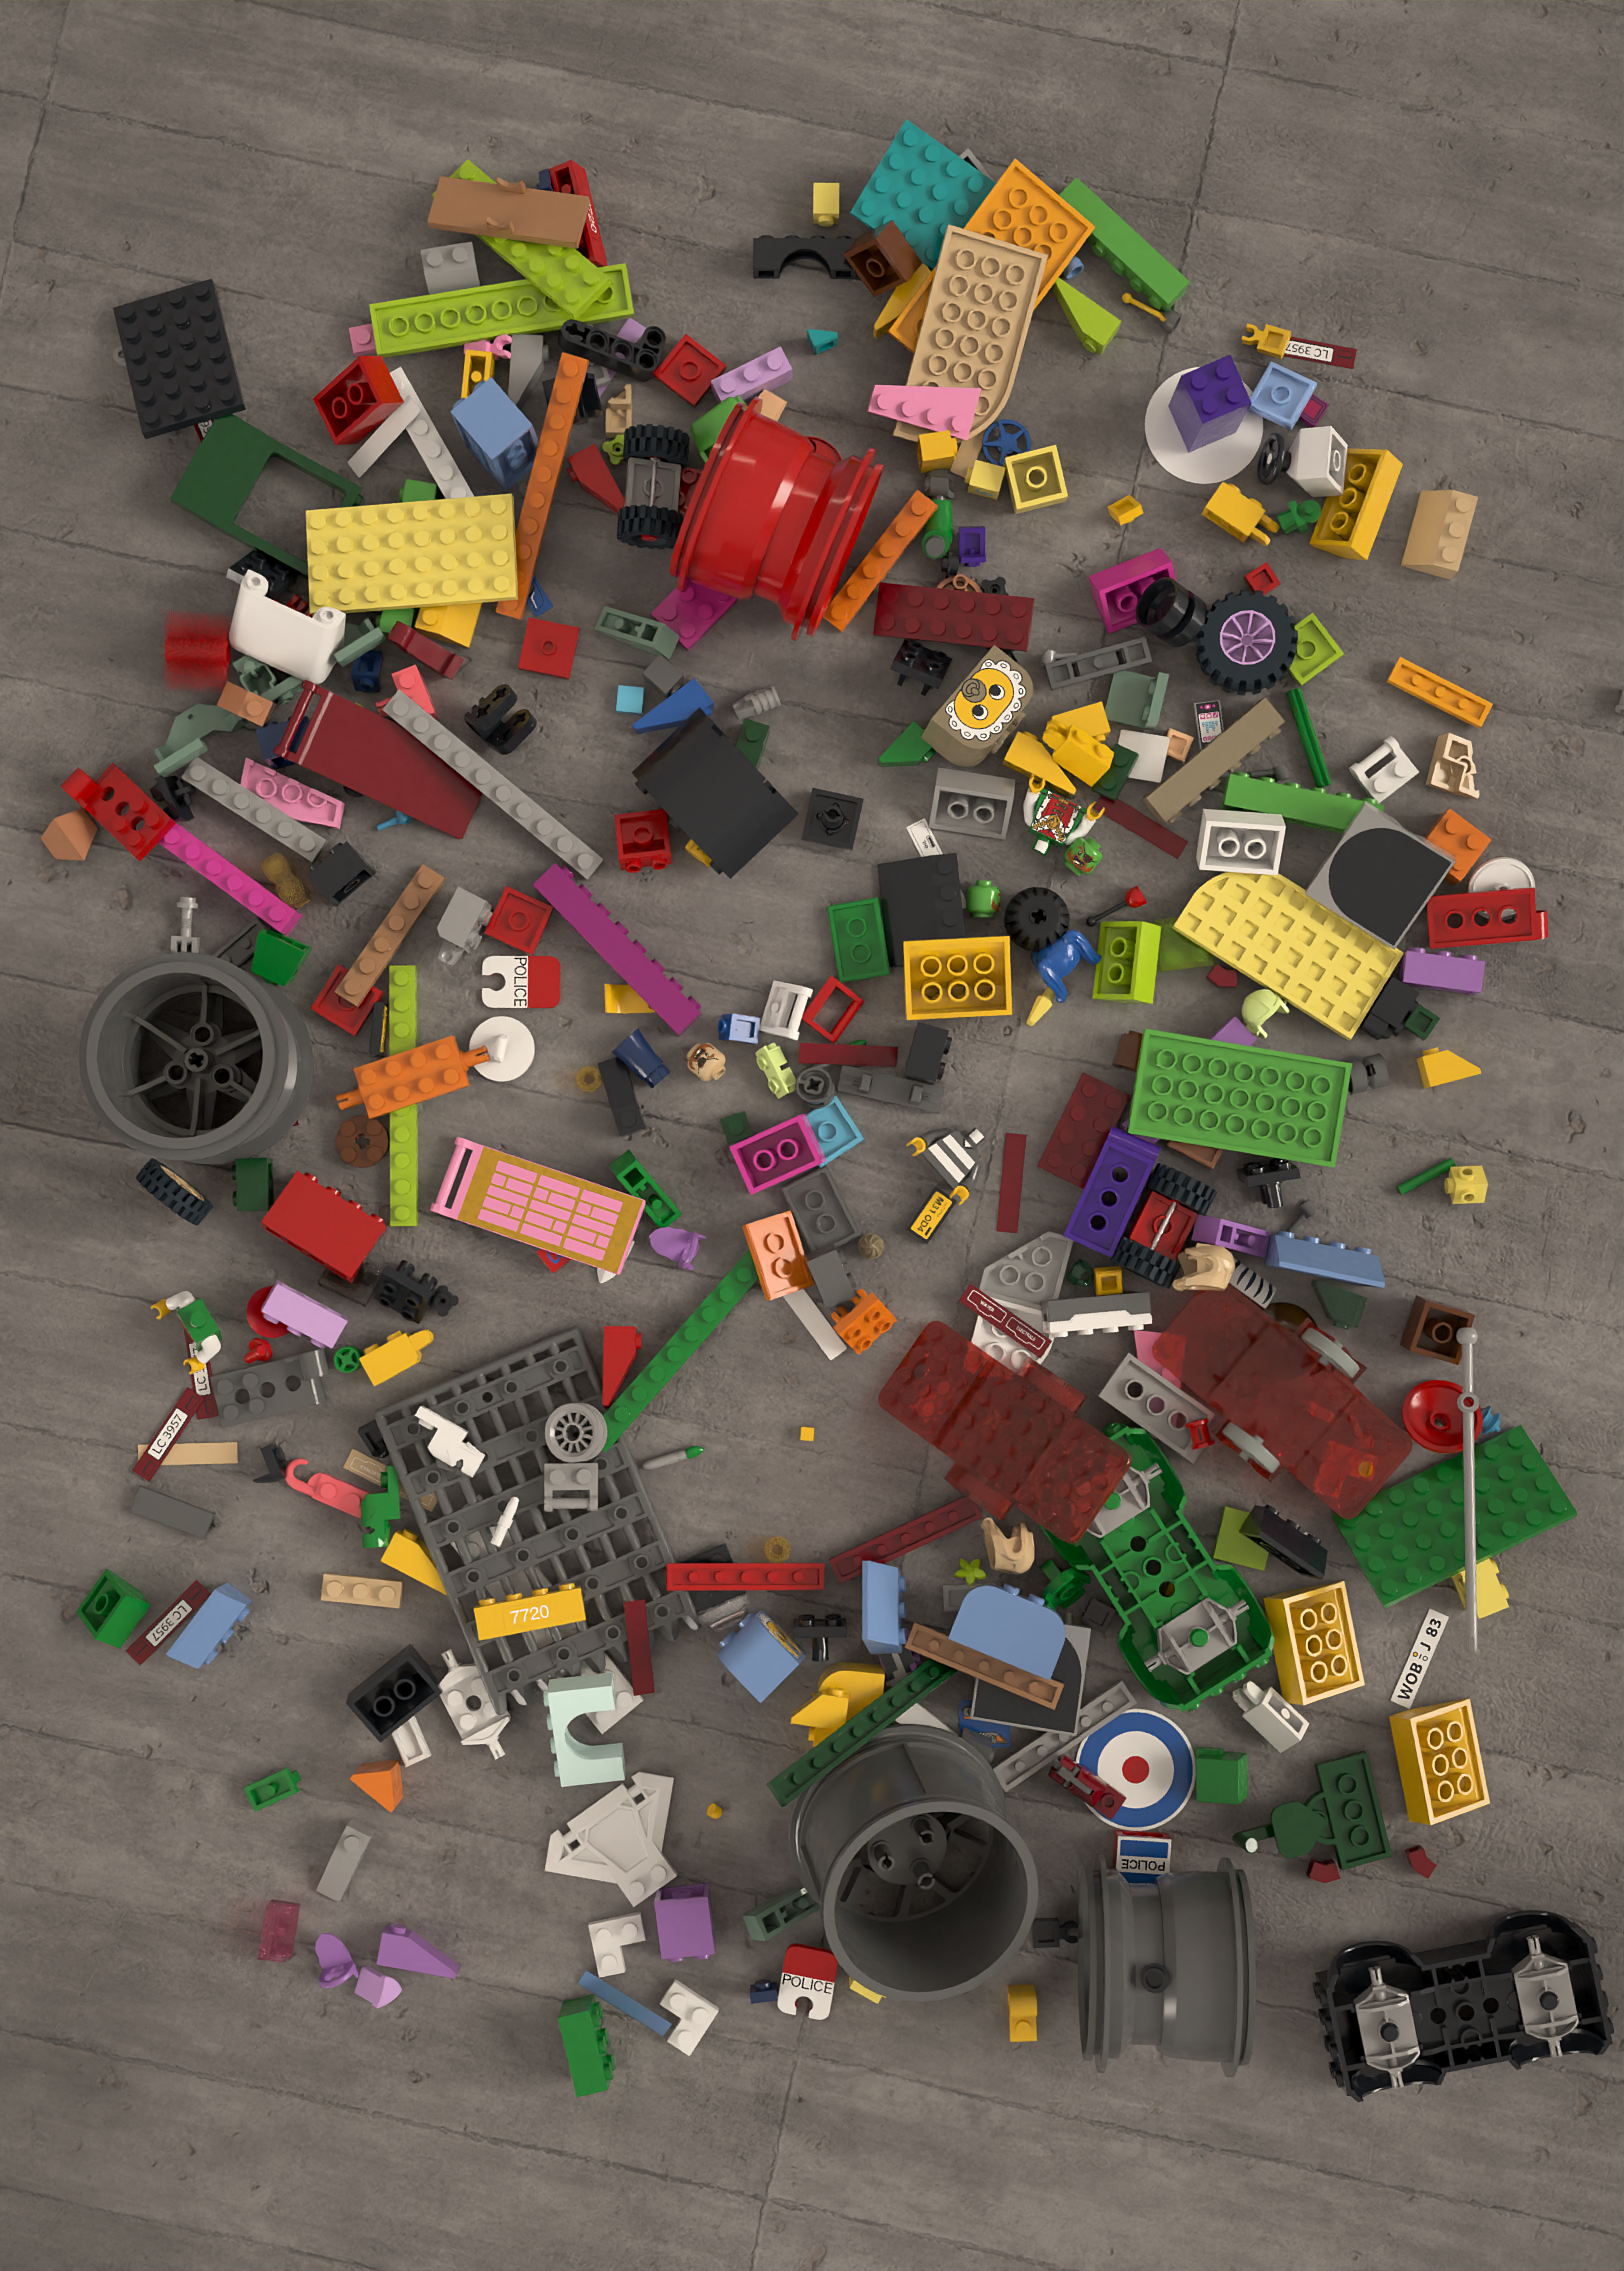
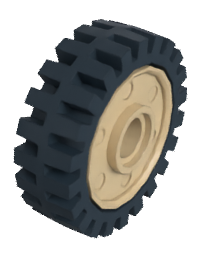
[136,1158,213,1226]

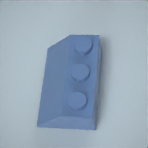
[862,1561,907,1654]
[166,1582,252,1669]

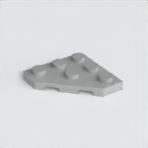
[978,1231,1074,1311]

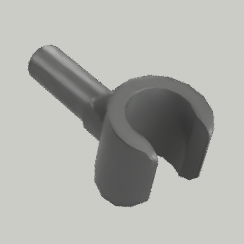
[1251,765,1289,782]
[1287,1199,1316,1233]

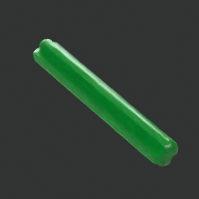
[1287,688,1331,788]

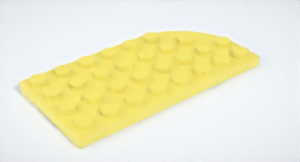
[1172,872,1404,1041]

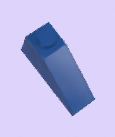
[632,678,714,734]

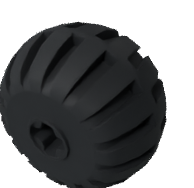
[1004,887,1070,952]

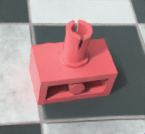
[375,664,439,720]

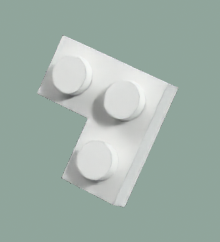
[588,1911,646,1978]
[660,1979,719,2056]

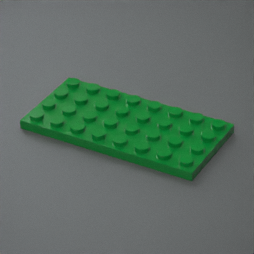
[1332,1425,1577,1609]

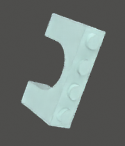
[543,1672,626,1787]

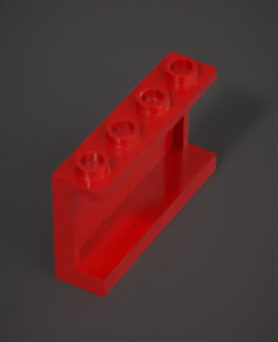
[261,1171,387,1284]

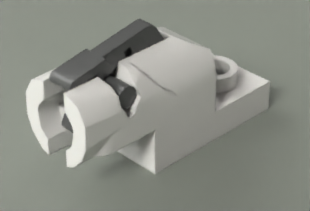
[415,1406,485,1478]

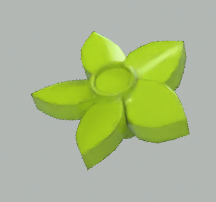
[954,1558,986,1587]

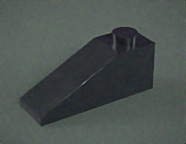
[598,1057,647,1138]

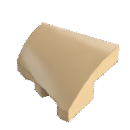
[1425,733,1479,799]

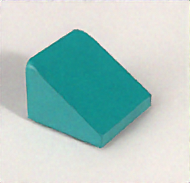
[806,329,838,355]

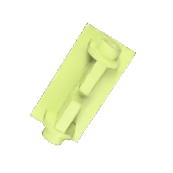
[755,1042,796,1099]

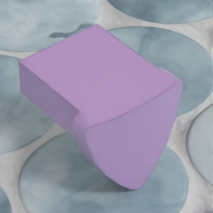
[355,1966,402,2008]

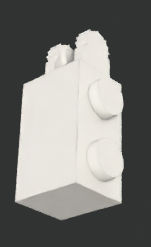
[1233,1681,1309,1753]

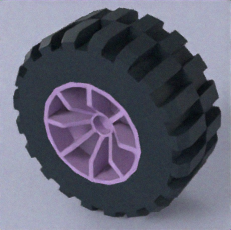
[1196,589,1298,696]

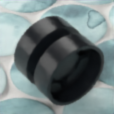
[1136,577,1207,647]

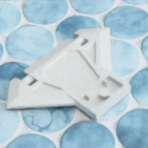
[545,1772,678,1907]

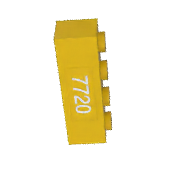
[474,1582,586,1641]

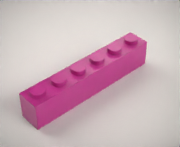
[158,823,303,936]

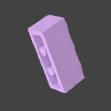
[711,346,793,404]
[261,1280,348,1349]

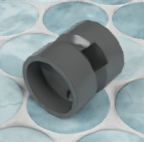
[1346,1053,1389,1095]

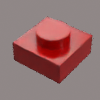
[1243,562,1281,596]

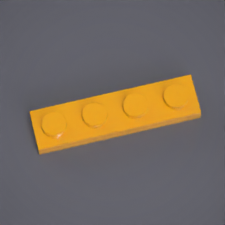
[1386,657,1493,729]

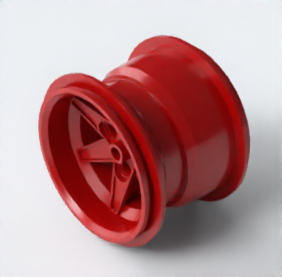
[669,397,884,642]

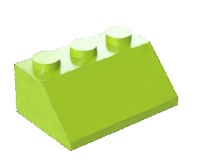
[1092,921,1161,1004]

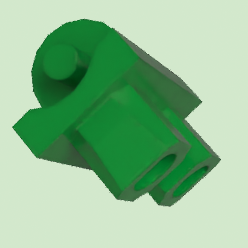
[1277,500,1321,535]

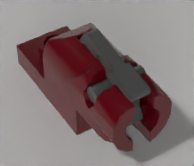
[1048,1754,1127,1820]

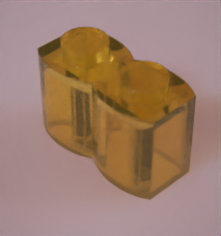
[261,852,311,909]

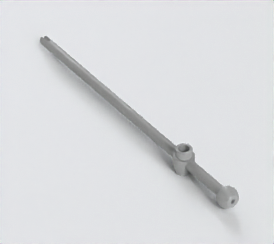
[1456,1328,1479,1653]

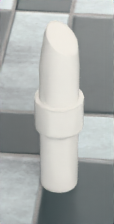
[490,1497,519,1547]

